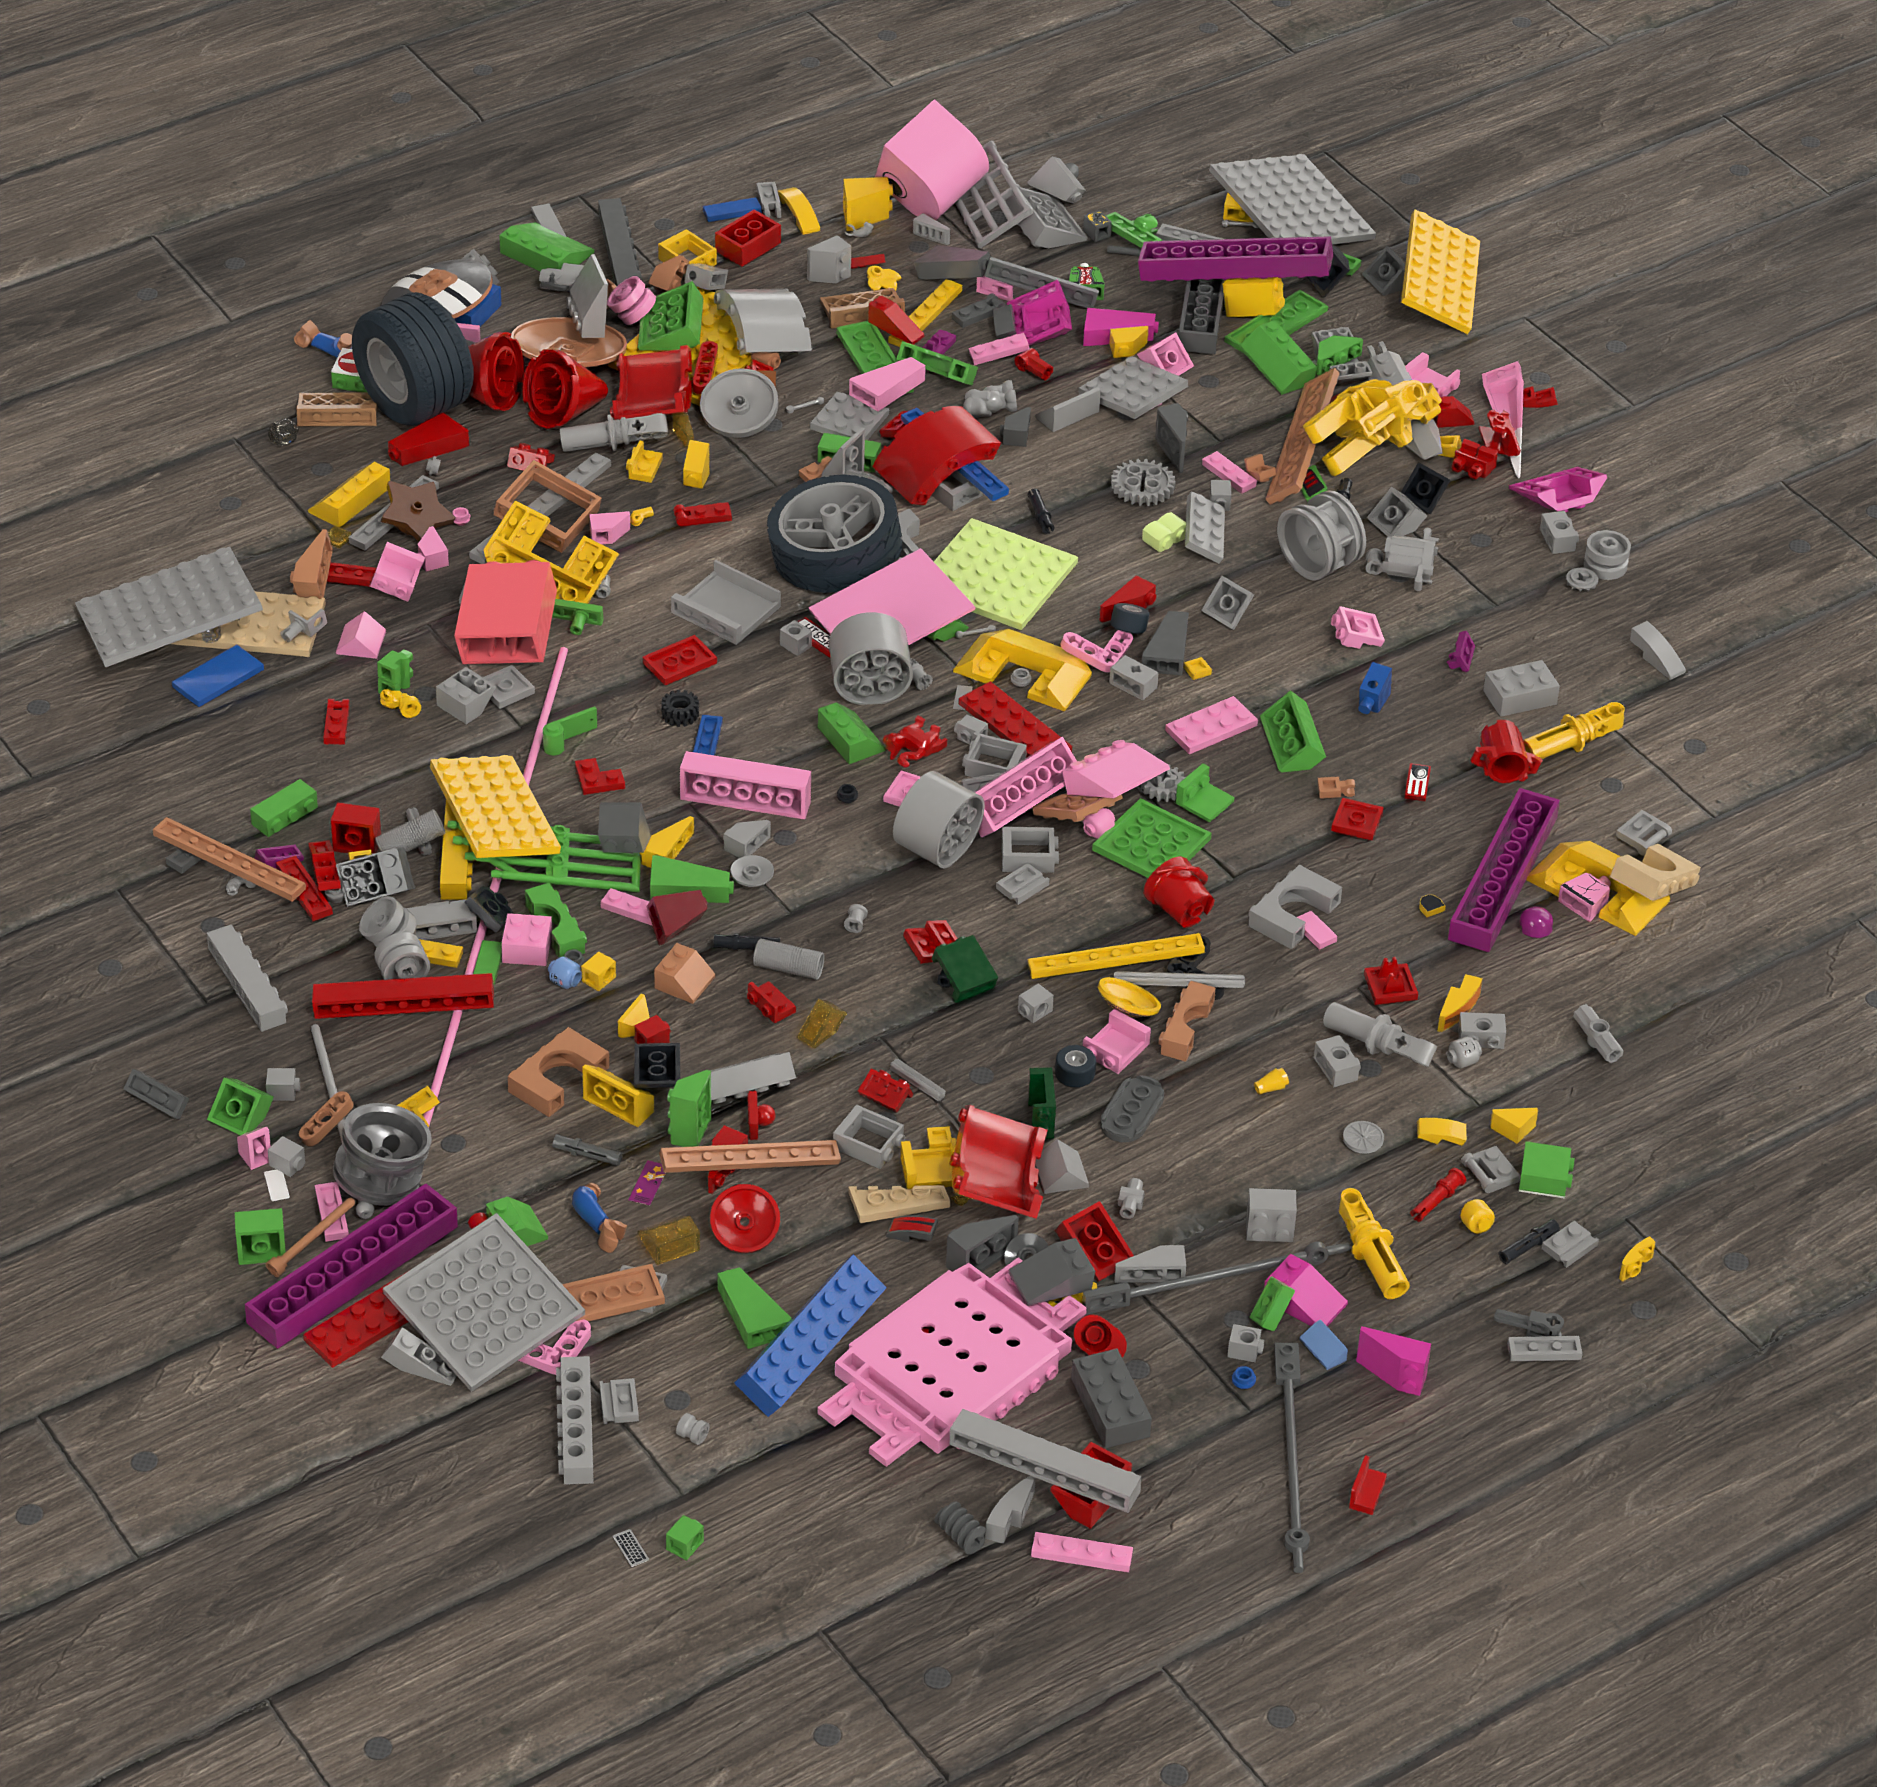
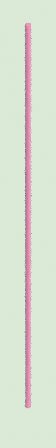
[423,647,568,1128]

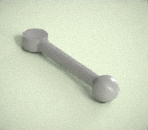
[1222,220,1259,228]
[786,397,824,413]
[955,625,996,639]

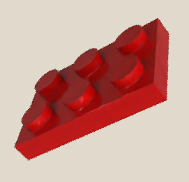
[642,635,717,685]

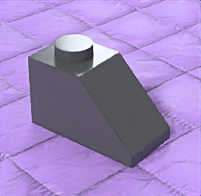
[1000,407,1031,447]

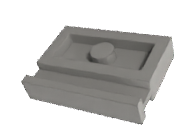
[996,863,1049,905]
[1542,1221,1599,1268]
[599,1378,639,1424]

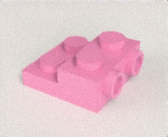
[1331,607,1385,649]

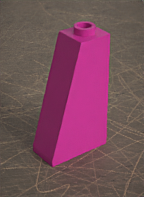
[1083,308,1159,346]

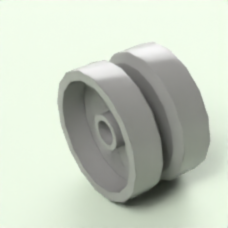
[1584,530,1631,580]
[359,896,416,947]
[374,932,430,980]

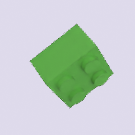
[235,1208,286,1265]

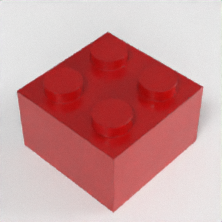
[331,802,381,854]

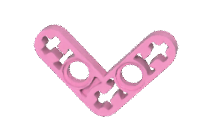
[1060,630,1133,672]
[518,1320,591,1375]

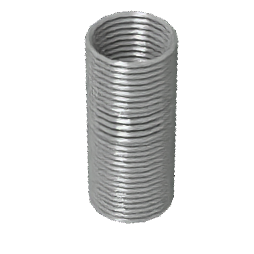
[375,809,446,852]
[753,939,824,980]

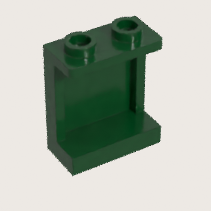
[932,935,998,1003]
[1028,1067,1056,1139]

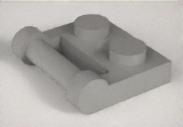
[1616,810,1672,856]
[1461,1146,1520,1193]

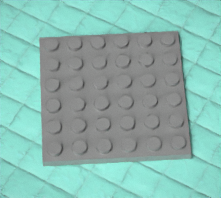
[383,1213,585,1392]

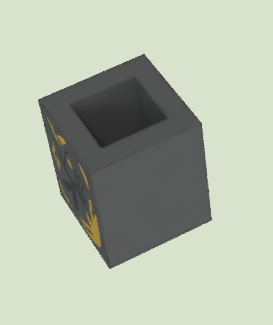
[1083,210,1112,242]

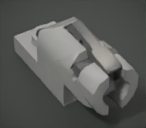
[539,263,584,291]

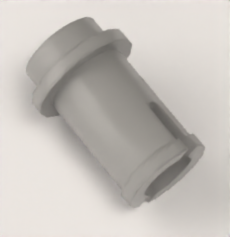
[595,575,611,598]

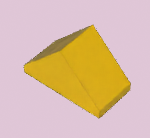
[1490,1108,1538,1144]

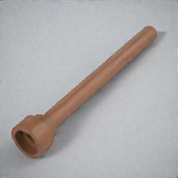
[266,1198,355,1277]

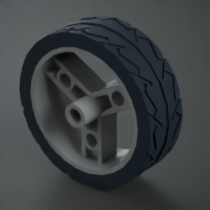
[767,474,903,593]

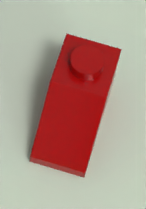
[1433,396,1474,428]

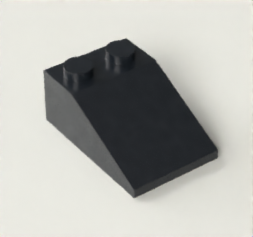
[634,1043,681,1088]

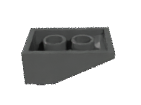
[1155,403,1188,473]
[946,1215,1019,1272]
[1008,1238,1095,1306]

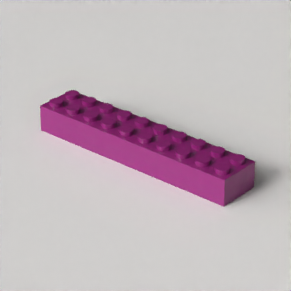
[1138,236,1333,282]
[1448,788,1560,952]
[245,1183,458,1349]

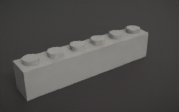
[207,925,288,1032]

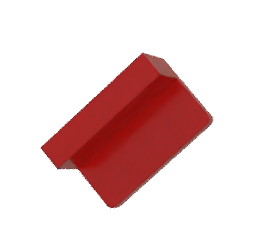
[1349,1455,1387,1515]

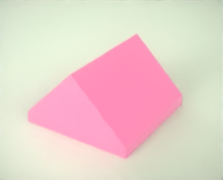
[336,611,386,659]

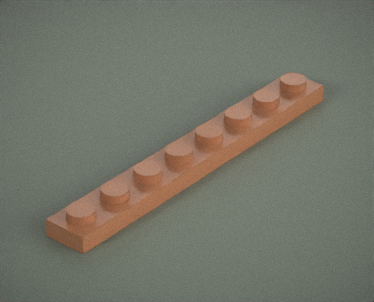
[153,817,306,902]
[659,1140,841,1173]

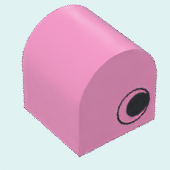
[875,99,989,220]

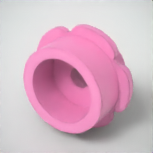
[453,507,471,526]

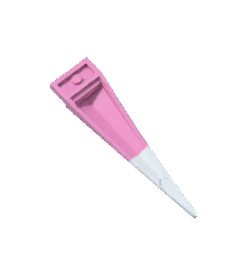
[1482,361,1524,478]

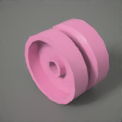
[607,276,656,325]

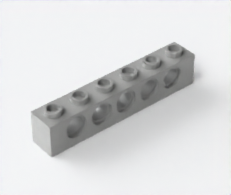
[556,1356,594,1484]

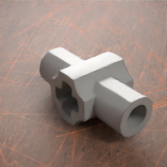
[1118,1178,1145,1219]

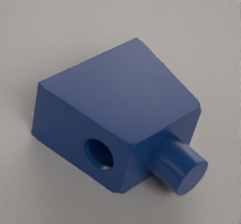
[1358,662,1392,714]

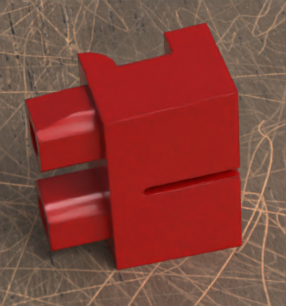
[1452,439,1498,480]

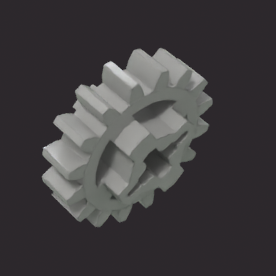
[1141,764,1186,802]

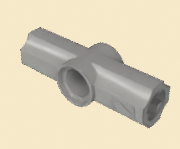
[1573,1004,1623,1063]

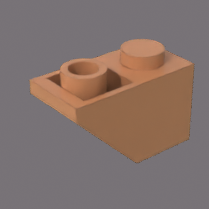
[648,255,689,292]

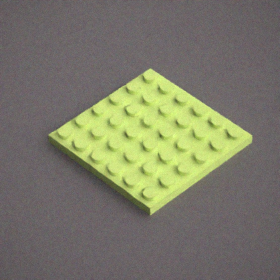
[934,518,1078,630]

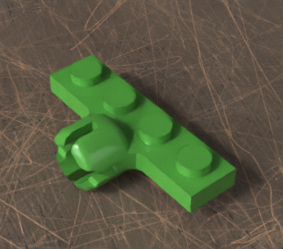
[1106,212,1162,248]

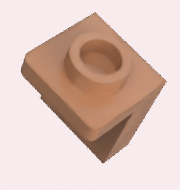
[1244,454,1277,482]

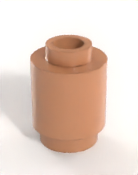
[751,352,781,370]

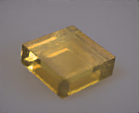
[328,526,351,549]

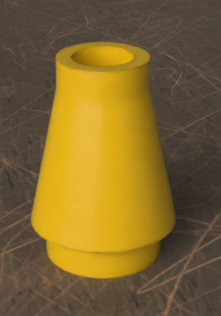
[1254,1068,1289,1095]

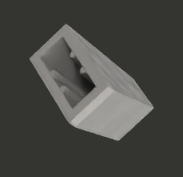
[1027,156,1086,203]

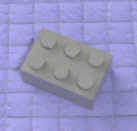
[1483,660,1560,717]

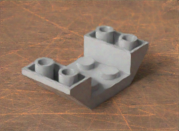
[1312,327,1372,383]

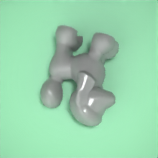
[963,380,1017,418]

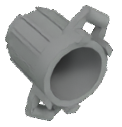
[1382,528,1439,591]

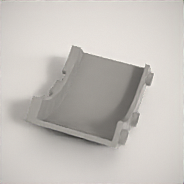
[714,289,812,356]

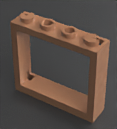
[494,460,602,553]

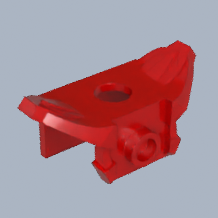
[1478,410,1521,456]

